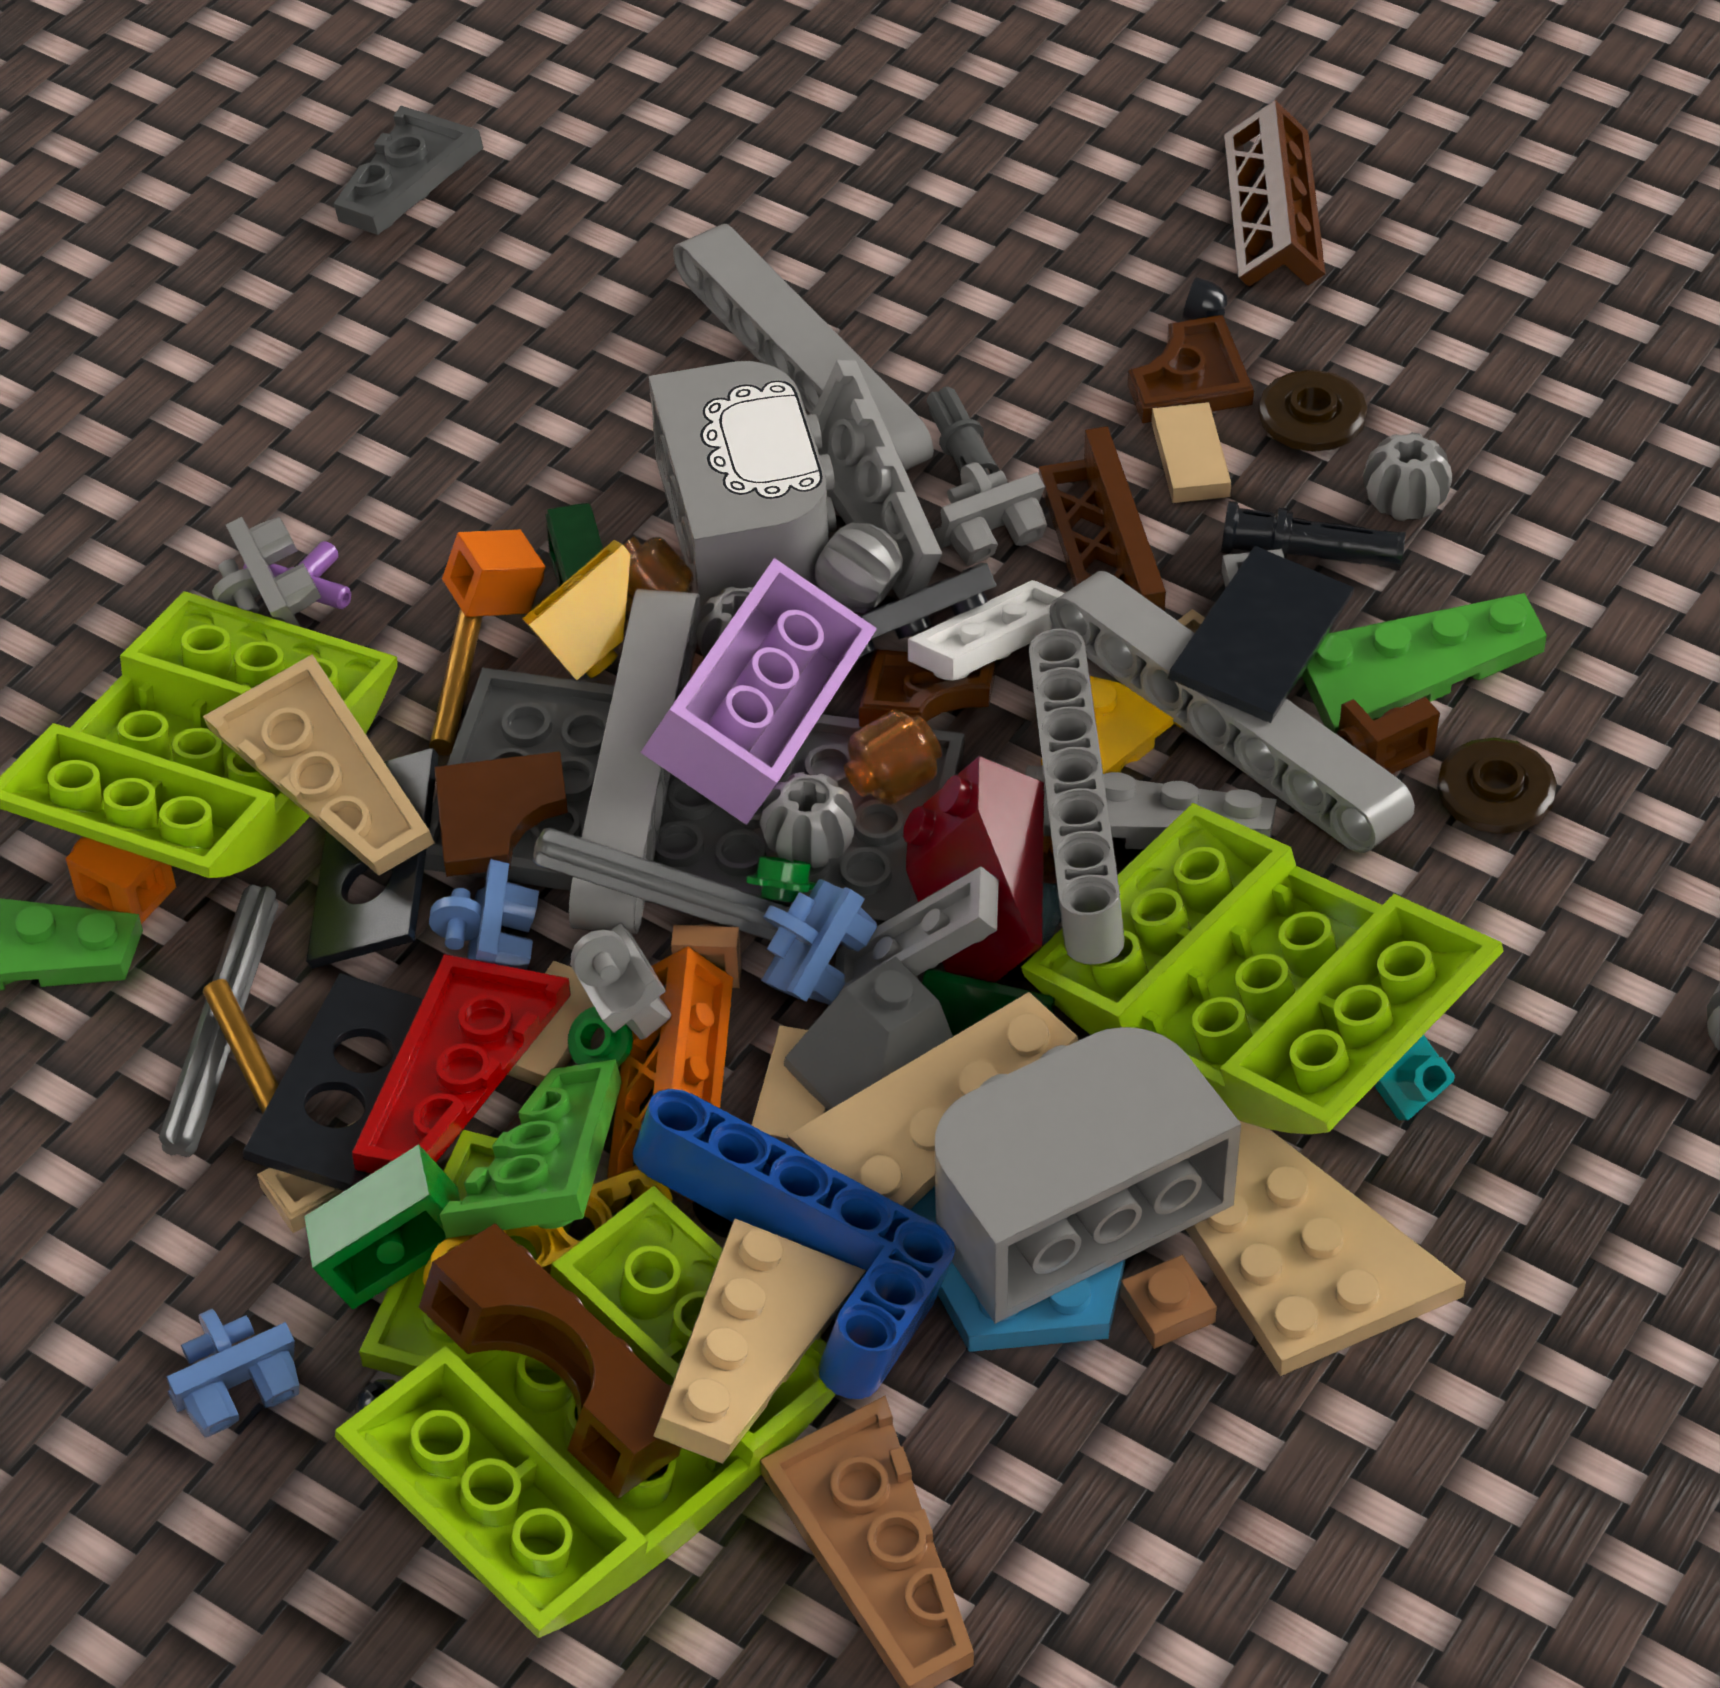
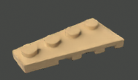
[203,654,435,876]
[787,992,1078,1210]
[653,1219,866,1464]

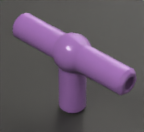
[243,541,351,609]

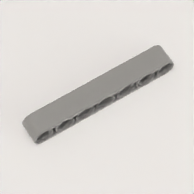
[673,224,934,471]
[1050,571,1415,853]
[569,589,700,934]
[1029,629,1125,964]

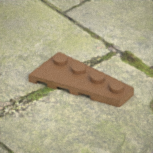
[760,1395,974,1688]

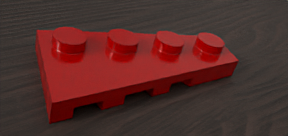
[352,954,571,1173]

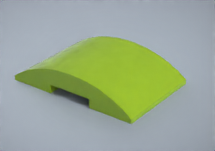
[0,591,398,878]
[1021,803,1504,1134]
[335,1186,836,1638]

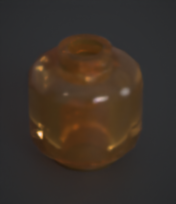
[623,536,694,617]
[843,710,942,805]

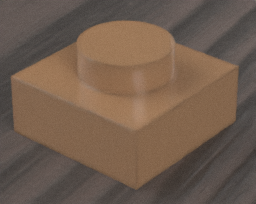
[671,924,742,988]
[1120,1254,1217,1349]

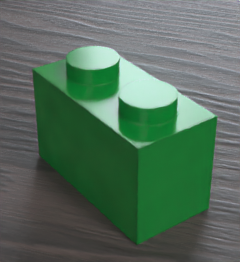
[304,1144,461,1310]

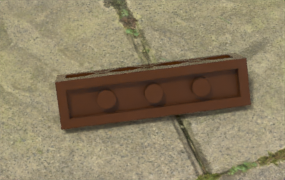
[1224,100,1326,287]
[1038,426,1166,611]

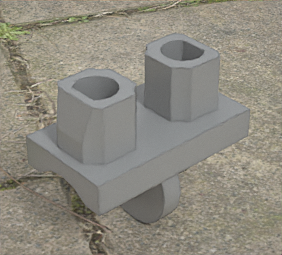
[933,462,1047,566]
[212,517,321,627]
[570,923,672,1040]

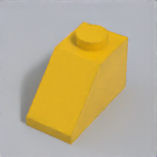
[522,540,631,680]

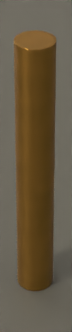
[429,609,483,755]
[203,979,279,1114]

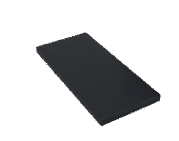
[1167,546,1354,723]

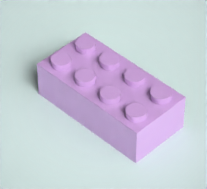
[640,558,877,825]

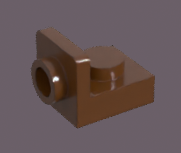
[1336,697,1440,774]

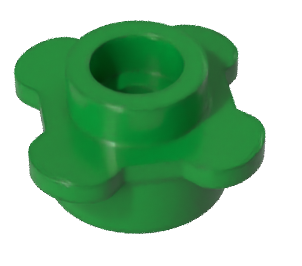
[746,856,816,902]

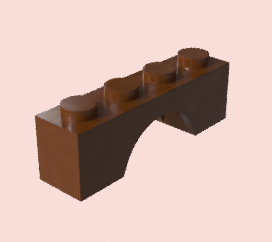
[419,1224,682,1499]

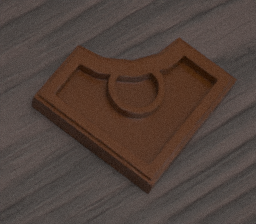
[1128,315,1254,423]
[859,649,995,732]
[435,751,568,877]

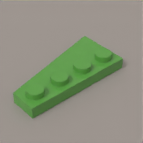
[1301,593,1547,734]
[0,898,143,990]
[439,1059,622,1239]

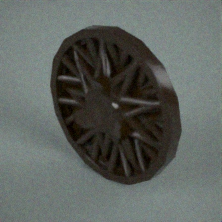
[1258,370,1368,452]
[1437,737,1557,834]

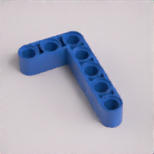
[632,1089,956,1399]

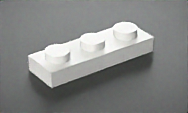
[908,580,1064,681]

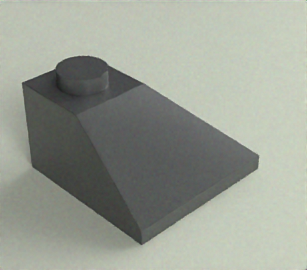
[784,956,953,1111]

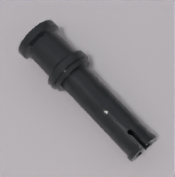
[1221,501,1406,570]

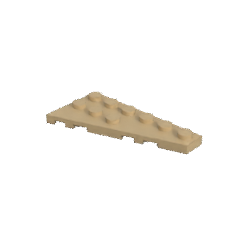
[1186,1121,1466,1376]

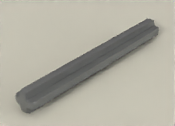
[533,828,791,941]
[159,884,279,1158]

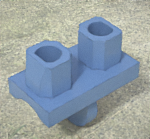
[429,859,539,970]
[761,879,877,1005]
[167,1308,300,1437]

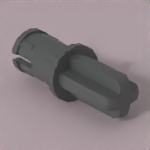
[927,387,1000,475]

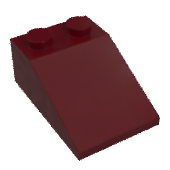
[903,756,1044,983]

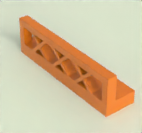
[607,946,733,1203]

